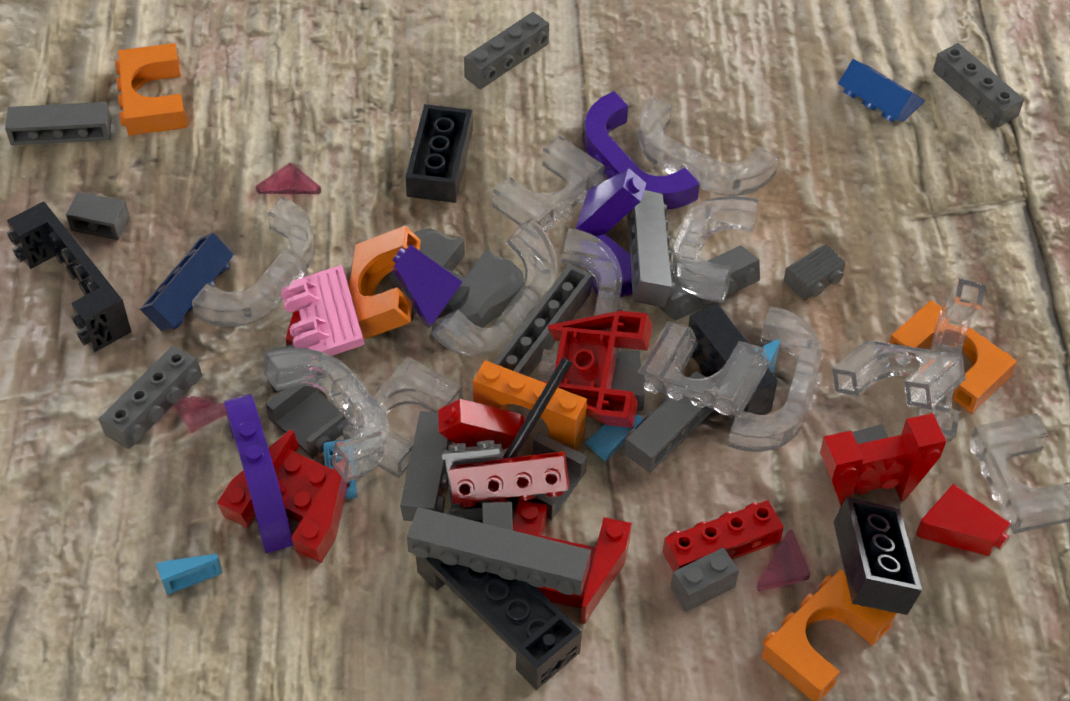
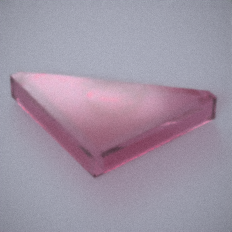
[255,162,321,194]
[173,396,226,433]
[757,530,810,591]

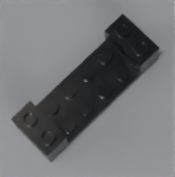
[7,201,132,353]
[416,514,582,690]

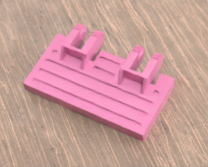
[281,265,365,362]

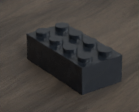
[405,104,473,203]
[685,303,778,424]
[833,497,922,615]

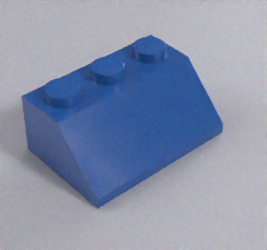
[838,59,925,123]

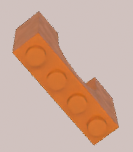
[115,43,187,136]
[349,225,421,339]
[887,300,1017,414]
[473,360,587,451]
[761,569,897,701]

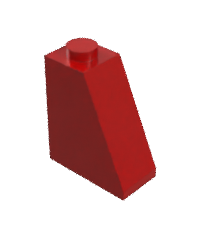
[438,399,524,450]
[915,484,1011,556]

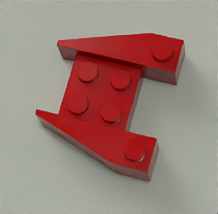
[541,311,653,428]
[820,413,947,507]
[217,430,351,563]
[513,500,632,624]

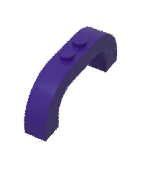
[584,91,700,210]
[224,394,293,553]

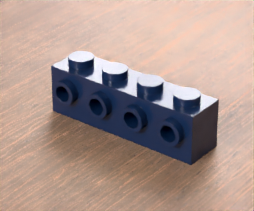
[140,233,234,331]

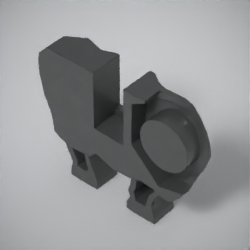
[390,228,525,346]

